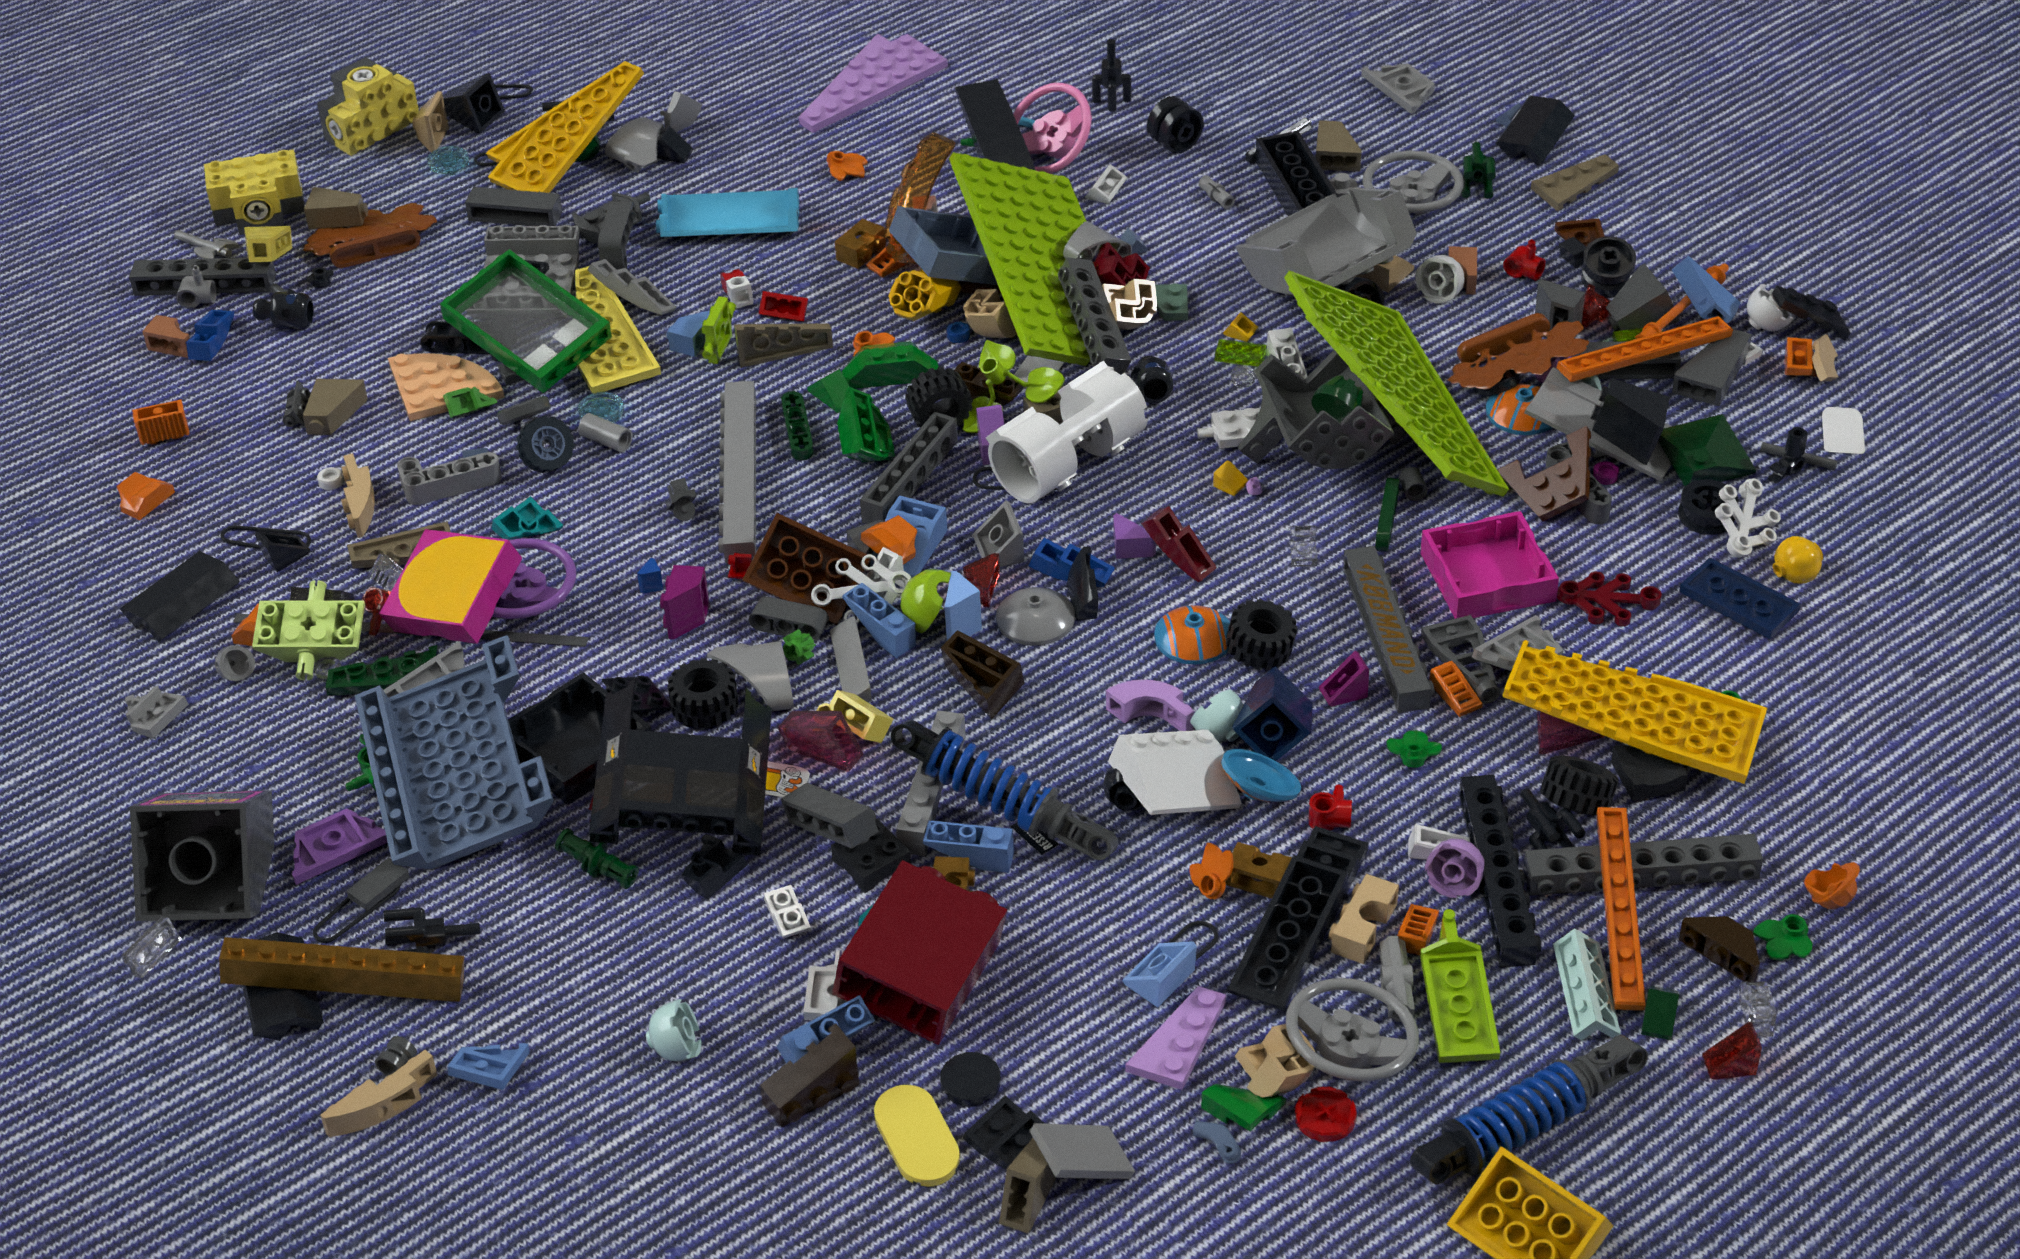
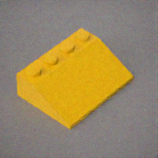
[1446,1146,1613,1259]

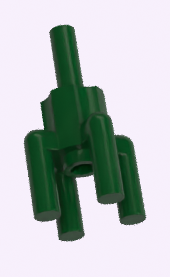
[1461,141,1496,199]

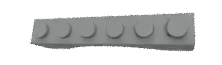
[896,710,966,856]

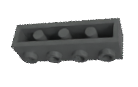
[781,783,879,849]

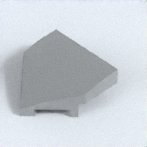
[660,91,703,132]
[125,686,189,738]

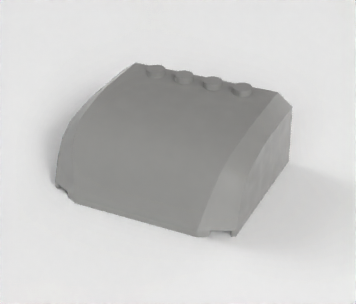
[1235,187,1417,296]

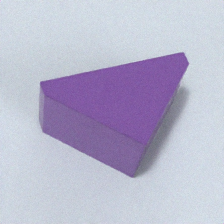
[1113,513,1156,559]

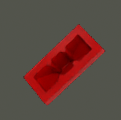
[759,291,808,322]

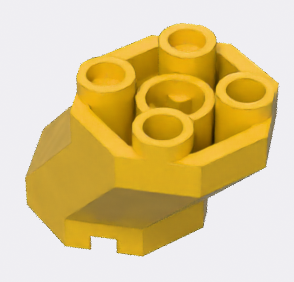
[888,269,961,321]

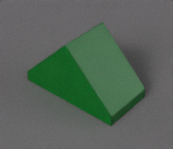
[807,369,849,413]

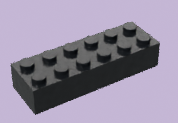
[1255,131,1339,216]

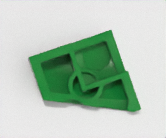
[1201,1084,1286,1132]

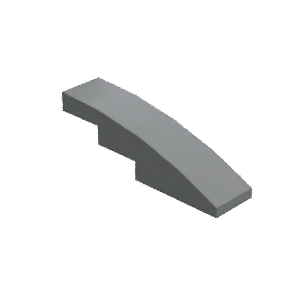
[587,259,677,315]

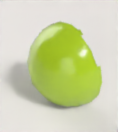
[900,569,951,634]

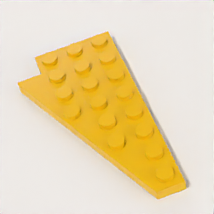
[486,61,644,193]

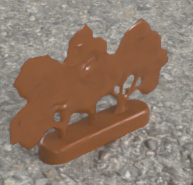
[303,203,437,268]
[1448,313,1589,389]

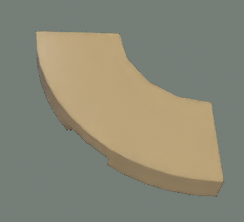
[1812,335,1838,381]

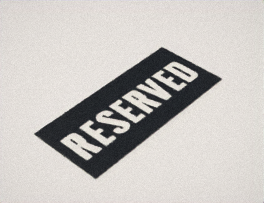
[1010,822,1059,855]

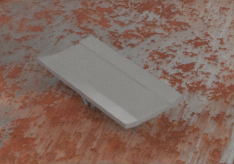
[1524,367,1672,481]

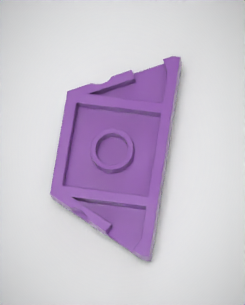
[292,808,388,885]

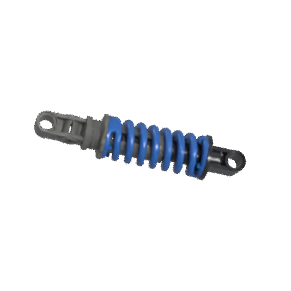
[890,720,1118,860]
[1410,1035,1648,1185]

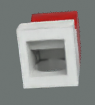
[720,269,754,309]

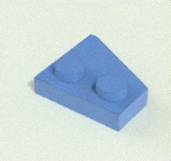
[447,1043,529,1090]

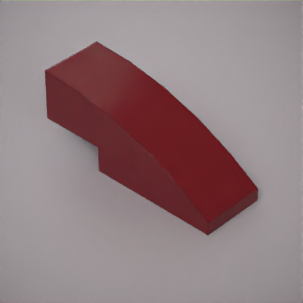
[1141,506,1217,582]

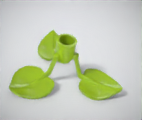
[963,340,1065,433]

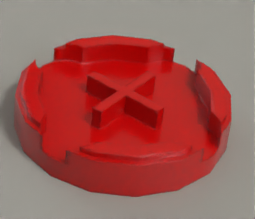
[1295,1087,1357,1142]

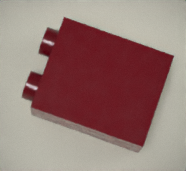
[832,860,1008,1045]

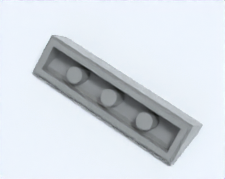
[830,616,872,702]

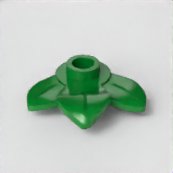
[1386,730,1442,768]
[1753,914,1813,960]

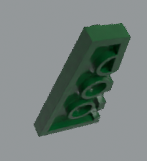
[326,645,439,696]

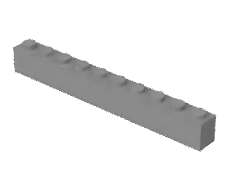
[718,381,756,563]

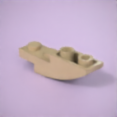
[341,453,375,538]
[320,1050,437,1137]

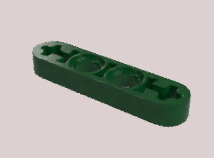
[781,391,814,461]
[1375,477,1400,552]

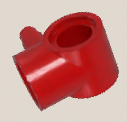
[1503,239,1546,281]
[1308,784,1352,831]

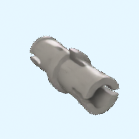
[1198,175,1235,209]

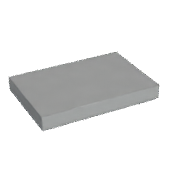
[1030,1123,1135,1179]

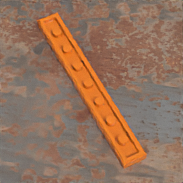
[1557,316,1733,382]
[1596,807,1646,1010]

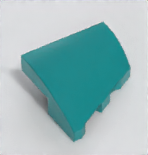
[492,496,563,540]

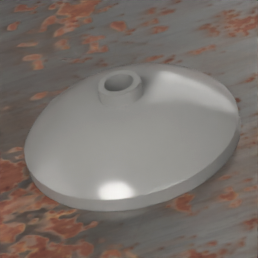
[996,587,1075,646]

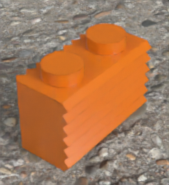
[132,400,190,445]

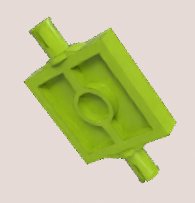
[702,296,736,364]

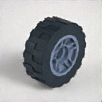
[516,416,575,473]

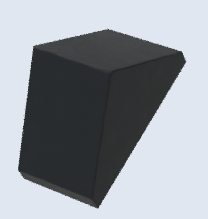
[657,126,693,163]
[255,531,310,573]

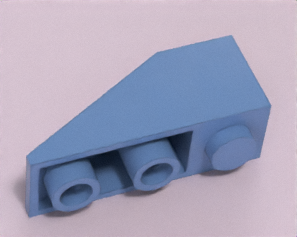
[1672,255,1741,323]
[842,583,916,658]
[923,820,1014,873]
[777,995,875,1064]

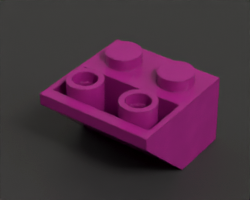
[660,565,710,639]

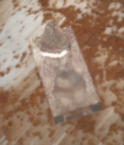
[122,917,182,978]

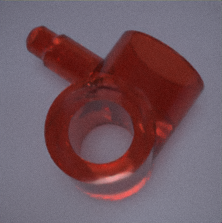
[1582,285,1611,327]
[362,587,391,636]

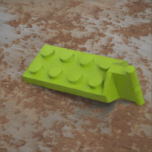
[1420,909,1501,1063]

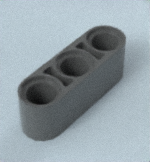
[748,596,829,641]

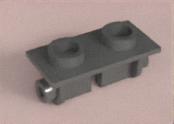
[283,380,311,428]

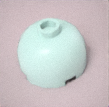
[1190,689,1244,742]
[646,999,701,1061]

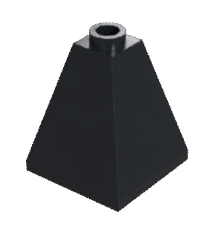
[443,73,505,133]

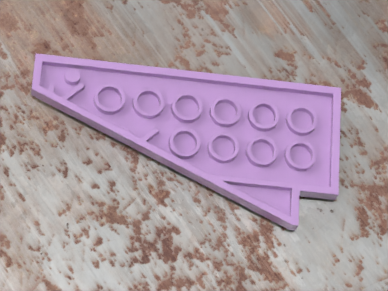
[799,34,948,133]

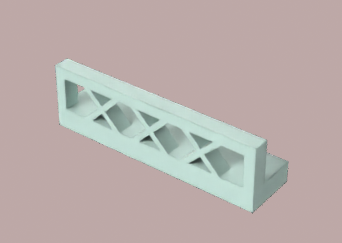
[1553,928,1621,1041]

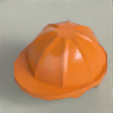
[1804,862,1860,909]

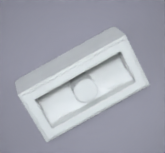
[1085,164,1127,204]

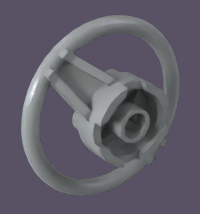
[1363,151,1464,215]
[1286,978,1419,1081]

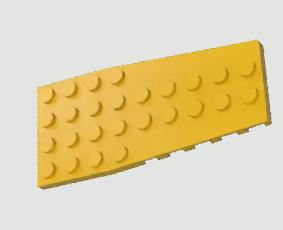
[1503,640,1767,784]

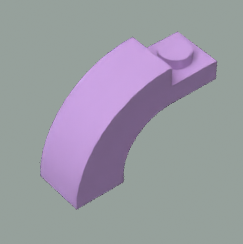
[1106,680,1194,731]

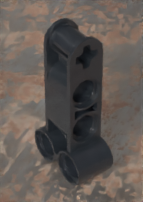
[420,316,518,362]

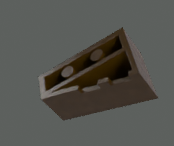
[941,630,1025,720]
[760,1023,859,1128]

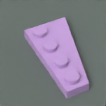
[1126,986,1226,1090]

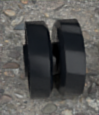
[1147,96,1204,154]
[1581,236,1636,298]

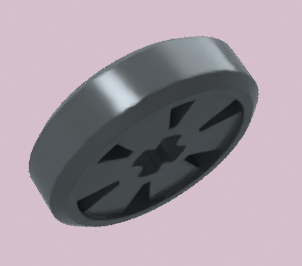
[497,396,551,425]

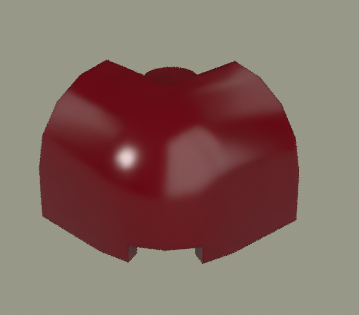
[1093,242,1150,286]

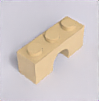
[1328,874,1399,964]

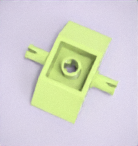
[252,580,365,681]

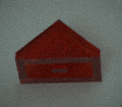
[963,553,1000,607]
[1702,1021,1762,1080]

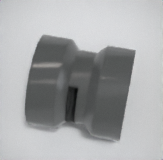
[375,1036,417,1076]

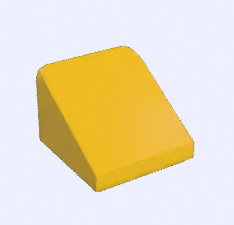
[1223,312,1258,342]
[1213,460,1248,496]

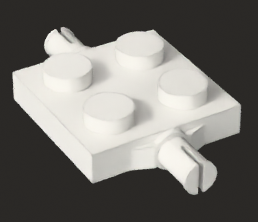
[1197,408,1260,449]
[803,950,847,1020]

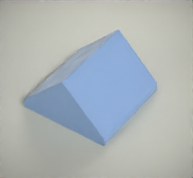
[945,571,982,640]
[1122,941,1197,1008]

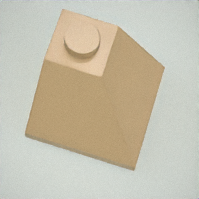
[412,91,449,153]
[1354,255,1414,292]

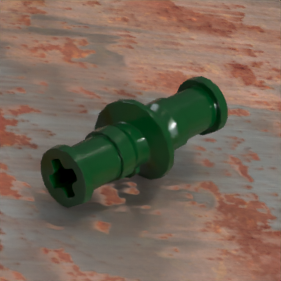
[555,828,639,889]

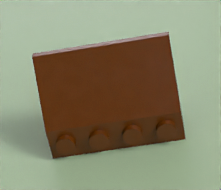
[742,513,871,625]

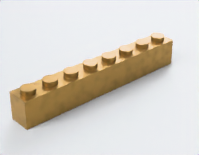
[219,937,464,1002]

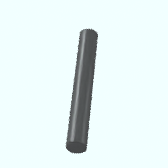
[1760,442,1838,470]

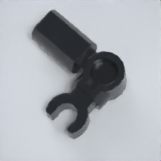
[1768,427,1808,484]

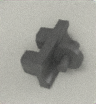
[665,478,696,521]

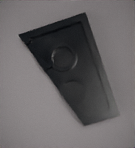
[1772,286,1851,341]

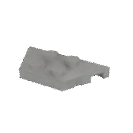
[1361,64,1435,114]
[1472,615,1563,671]
[383,641,465,698]

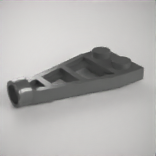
[1421,615,1501,704]

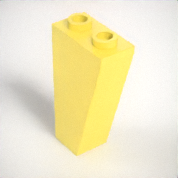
[244,226,293,262]

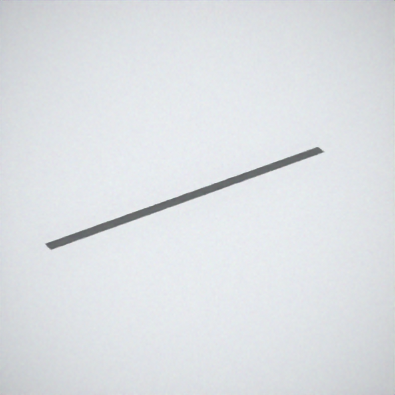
[233,613,589,646]

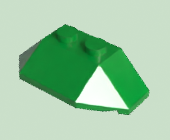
[842,341,938,389]
[837,387,895,462]

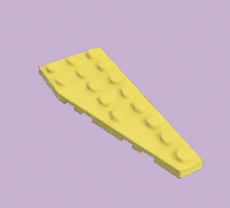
[575,266,661,395]

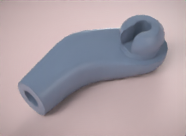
[1193,1121,1241,1164]

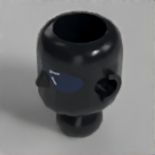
[253,289,314,330]
[1131,356,1173,404]

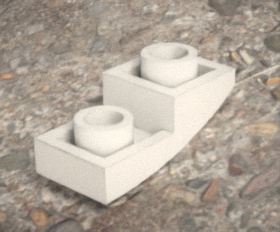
[764,885,811,938]

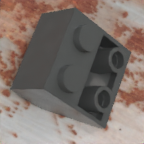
[1535,279,1585,339]

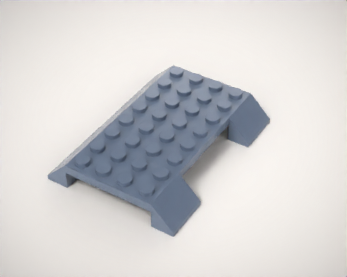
[355,635,554,869]

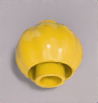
[1773,536,1823,584]

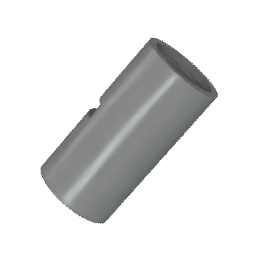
[578,413,633,452]

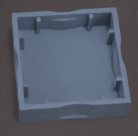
[889,206,998,285]

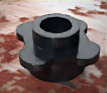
[306,267,334,288]

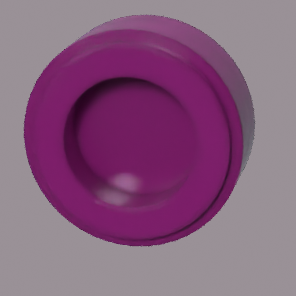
[1593,461,1619,485]

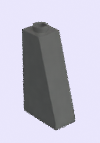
[1672,329,1752,406]

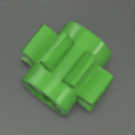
[783,629,816,665]

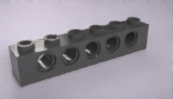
[129,257,276,296]
[1058,257,1132,375]
[860,412,958,524]

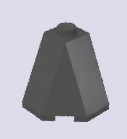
[1606,264,1680,336]

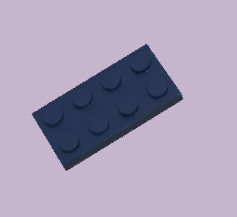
[1679,558,1801,639]

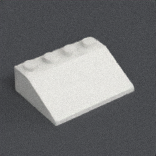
[1108,729,1242,815]

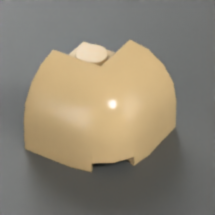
[1102,279,1157,330]
[963,289,1017,338]
[1235,1024,1315,1097]

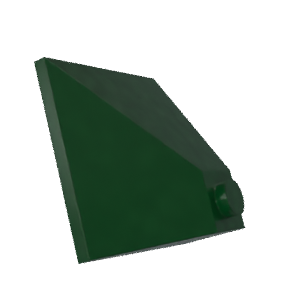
[1658,414,1756,486]

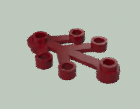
[1557,571,1662,627]

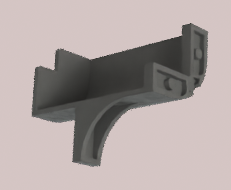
[1238,350,1407,469]

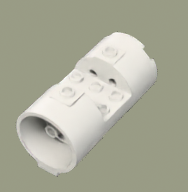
[986,361,1148,503]

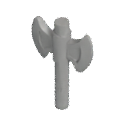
[174,230,239,259]

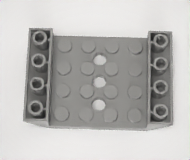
[467,225,579,319]

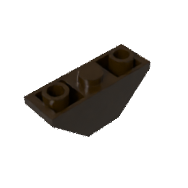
[953,362,1025,407]
[1679,916,1760,987]

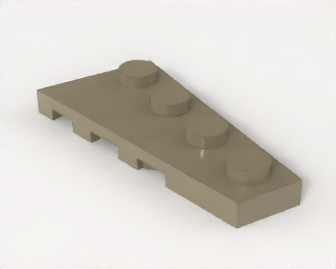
[1531,154,1619,211]
[734,323,833,368]
[347,521,451,569]

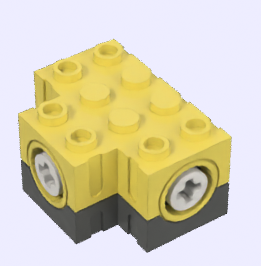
[317,57,419,156]
[204,150,305,235]

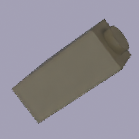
[1316,120,1362,171]
[304,187,368,229]
[303,379,368,435]
[999,1138,1056,1233]

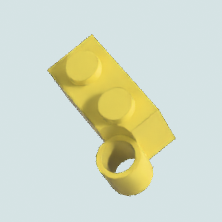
[816,690,893,743]

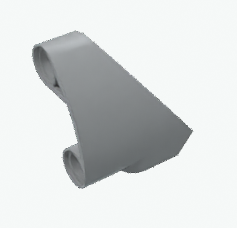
[605,117,664,172]
[1063,221,1132,260]
[707,641,794,712]

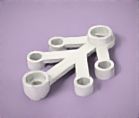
[1715,478,1781,558]
[811,554,911,624]

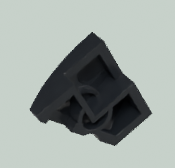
[1067,546,1099,620]
[682,834,748,900]

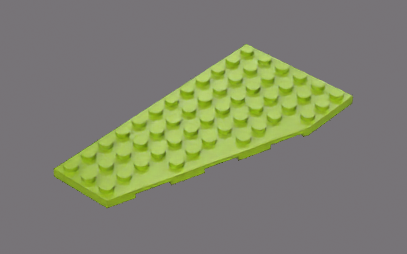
[949,152,1090,366]
[1284,270,1509,497]

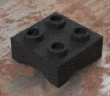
[1611,745,1688,801]
[831,819,911,893]

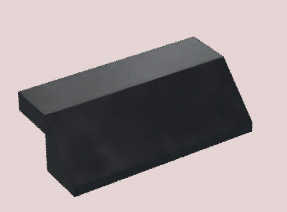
[1495,95,1575,166]
[120,551,240,642]
[242,932,324,1041]

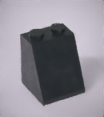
[1590,378,1670,465]

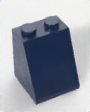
[1232,666,1313,761]

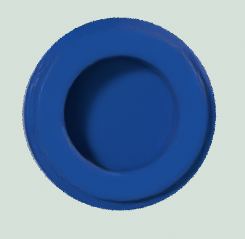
[946,322,970,343]

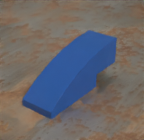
[186,310,234,361]
[1028,537,1115,587]

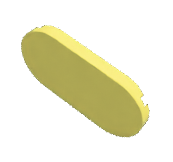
[874,1085,960,1187]

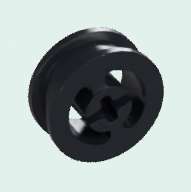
[1678,479,1739,535]

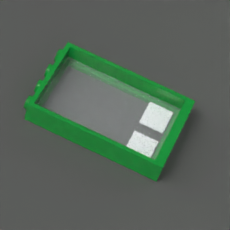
[440,249,612,393]

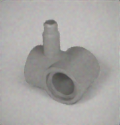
[176,266,217,308]

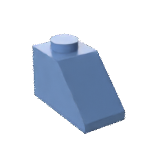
[667,310,710,357]

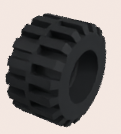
[905,367,973,427]
[1226,599,1298,670]
[668,658,738,729]
[1540,755,1619,816]

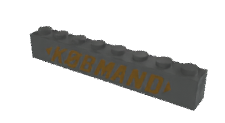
[1343,546,1434,713]

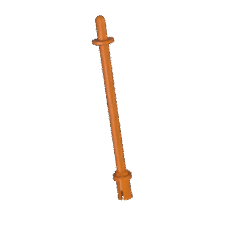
[1634,263,1729,340]

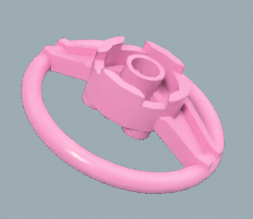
[1013,83,1092,174]

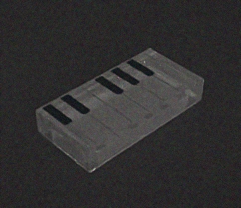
[368,553,403,593]

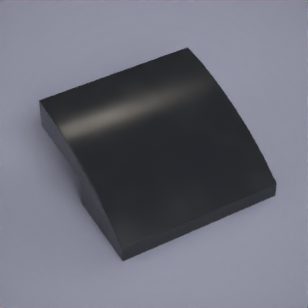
[962,1095,1045,1170]

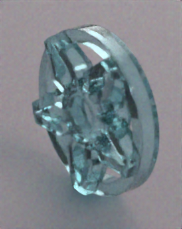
[427,146,469,176]
[578,392,624,423]

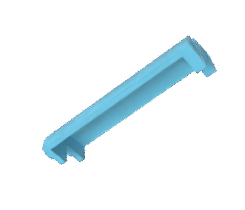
[656,188,799,237]

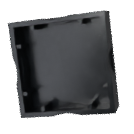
[508,672,652,805]

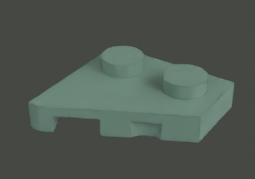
[1155,283,1188,321]

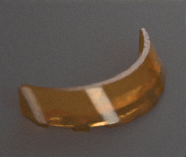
[885,132,956,264]

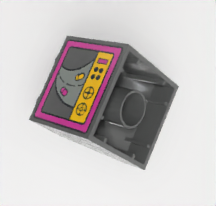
[130,790,274,921]

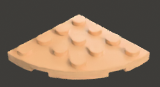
[388,353,504,421]

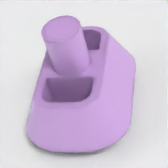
[1246,477,1262,495]

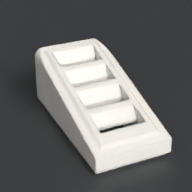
[1408,824,1470,860]

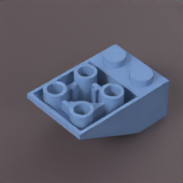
[870,495,948,578]

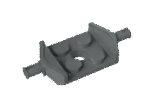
[572,192,651,244]

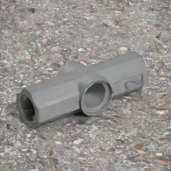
[1379,936,1415,1022]

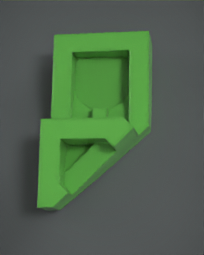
[443,387,497,418]

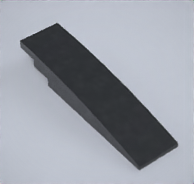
[955,79,1036,171]
[1227,826,1369,1011]

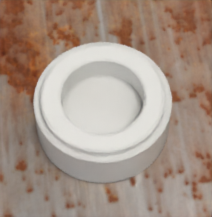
[317,467,344,490]

